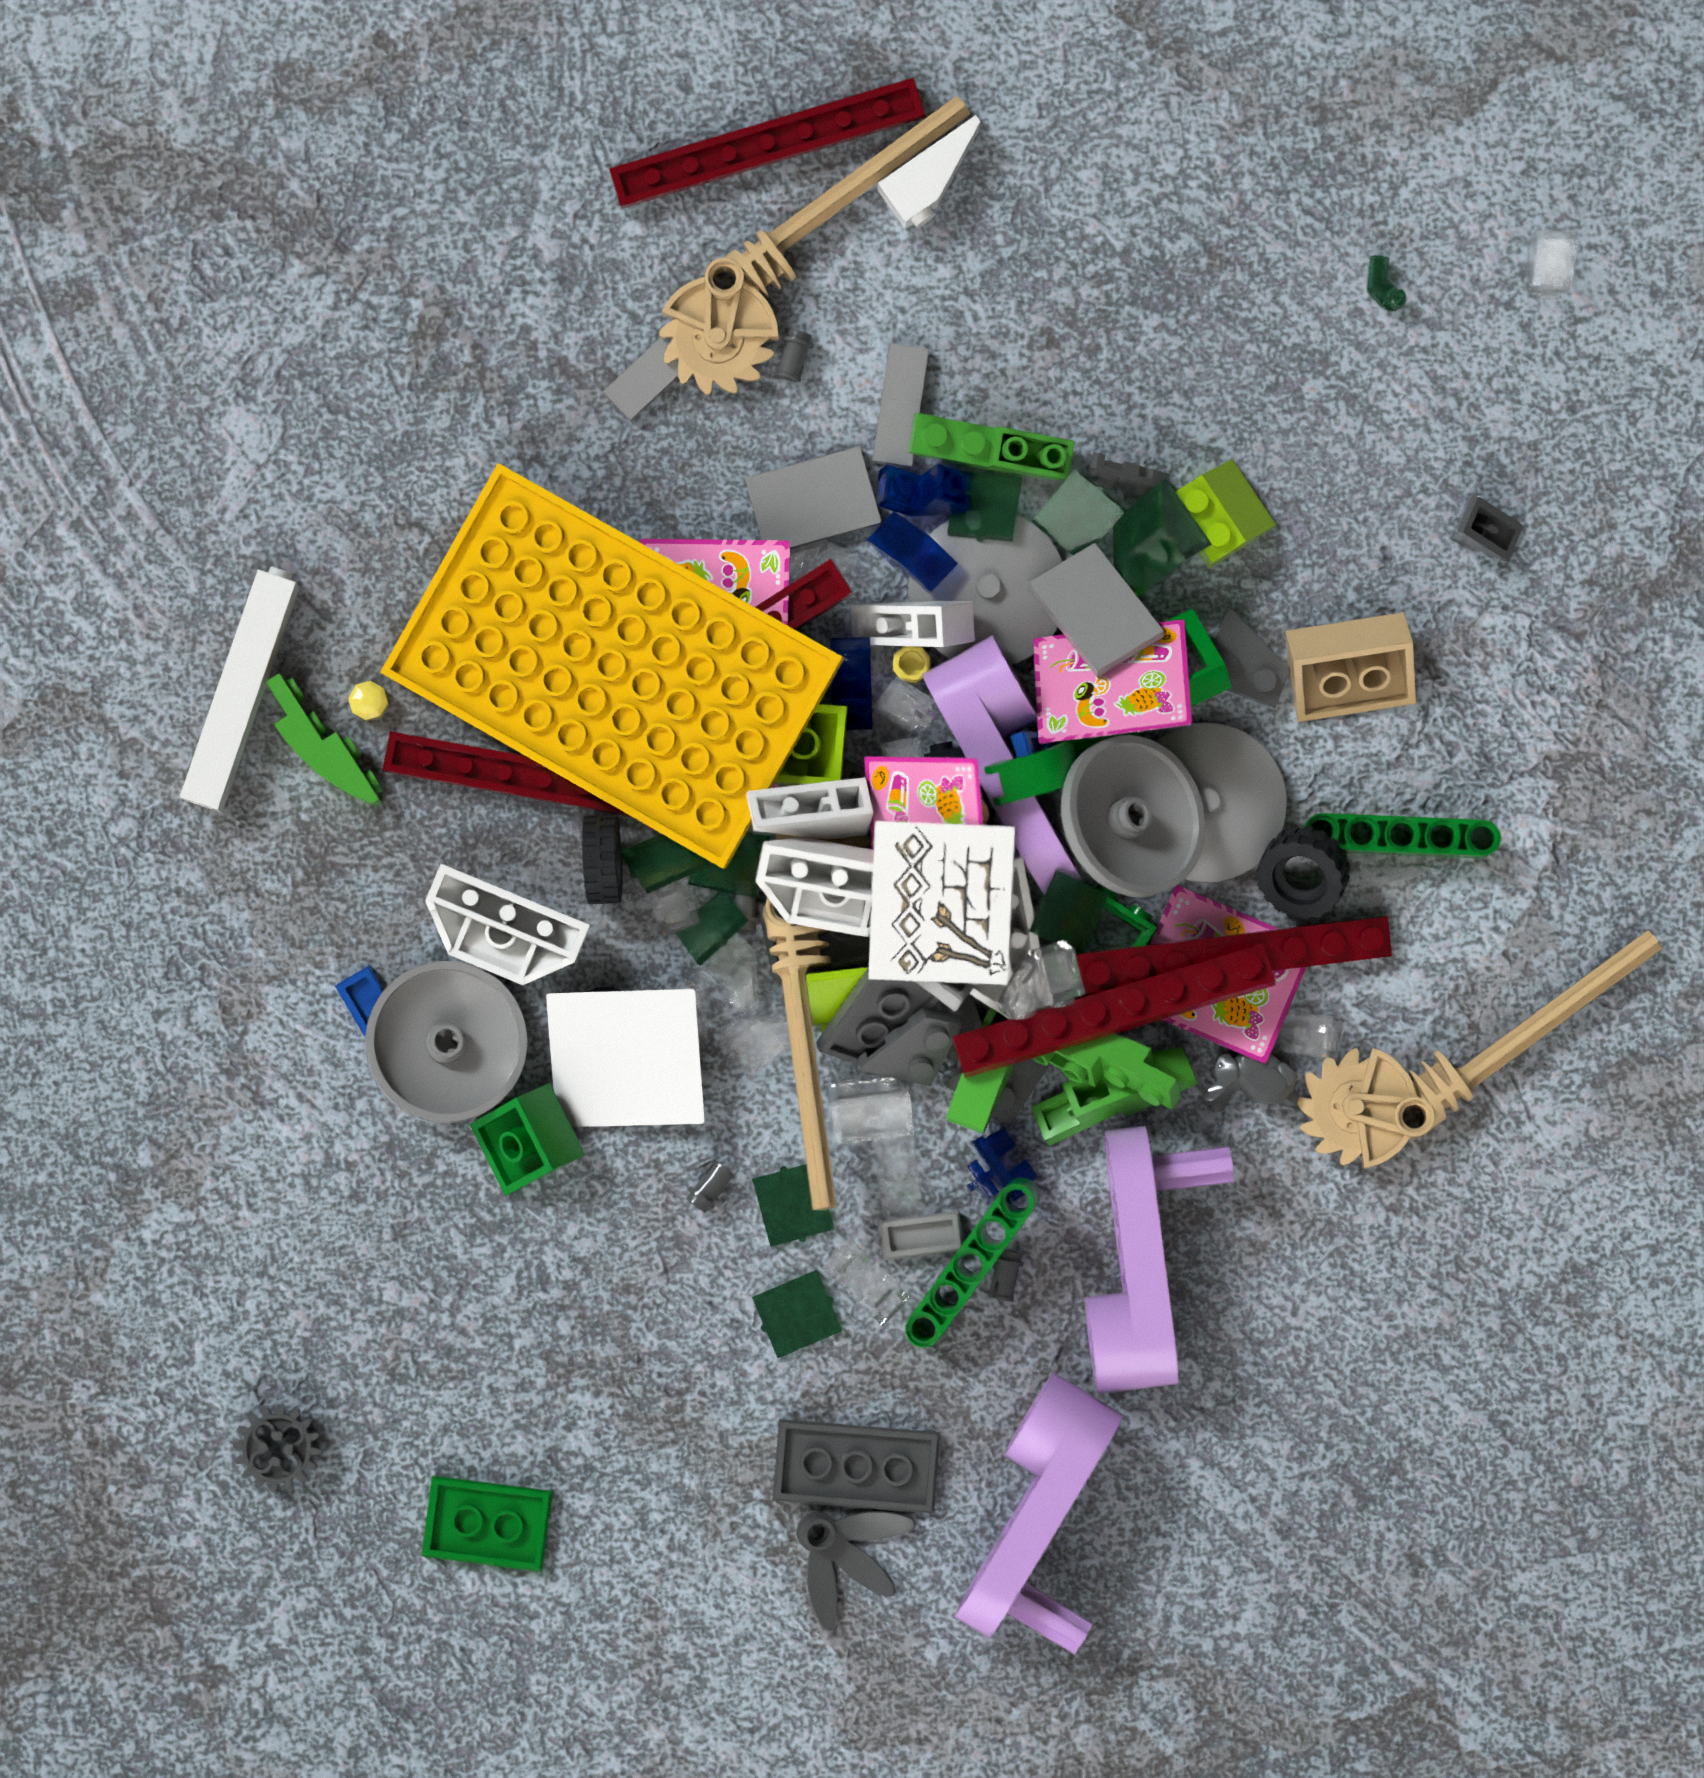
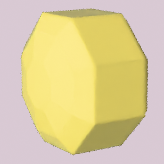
[892,646,931,684]
[348,681,389,722]

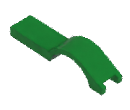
[984,731,1140,806]

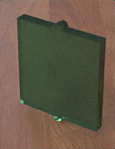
[1031,468,1126,555]
[947,470,1022,542]
[688,832,770,899]
[621,834,711,894]
[1029,870,1108,954]
[675,888,749,966]
[752,1164,834,1247]
[752,1270,842,1359]

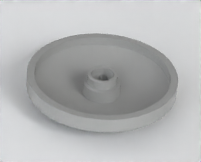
[908,510,1063,666]
[1155,722,1287,883]
[1061,735,1206,897]
[365,961,528,1123]

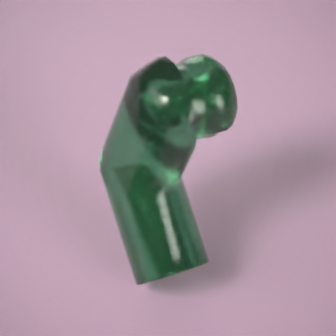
[1366,255,1407,312]

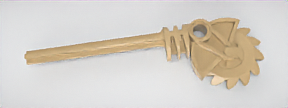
[659,96,971,395]
[759,833,871,1210]
[1297,930,1662,1169]

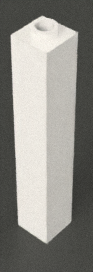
[180,567,300,813]

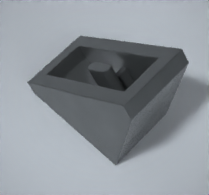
[1451,495,1524,562]

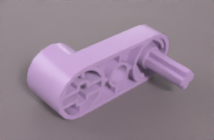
[923,635,1083,899]
[1085,1126,1234,1394]
[954,1372,1123,1654]

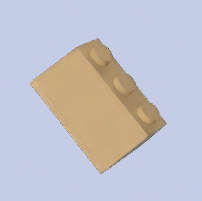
[1285,612,1416,722]

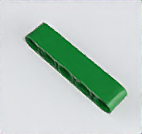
[1302,813,1501,859]
[905,1178,1040,1348]

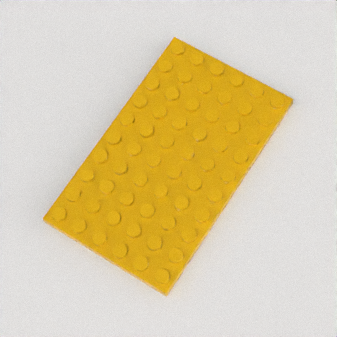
[380,463,845,869]

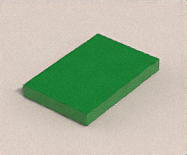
[421,1475,553,1572]

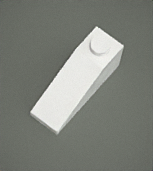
[878,115,980,229]
[850,601,975,647]
[746,777,874,840]

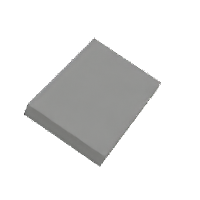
[745,446,881,550]
[1029,543,1164,677]

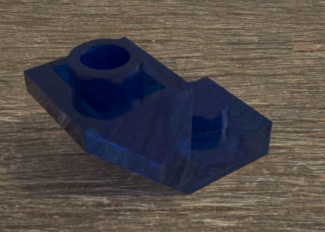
[877,463,972,517]
[866,511,958,594]
[830,637,873,730]

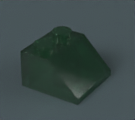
[1113,479,1212,597]

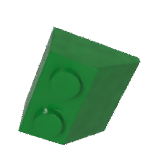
[470,1083,585,1196]

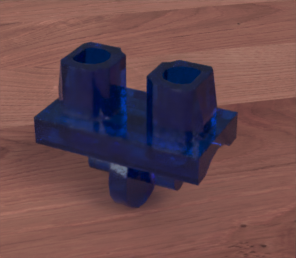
[967,1128,1038,1202]

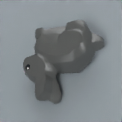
[1202,1052,1299,1113]

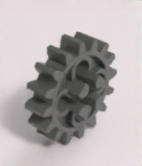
[233,1404,322,1492]

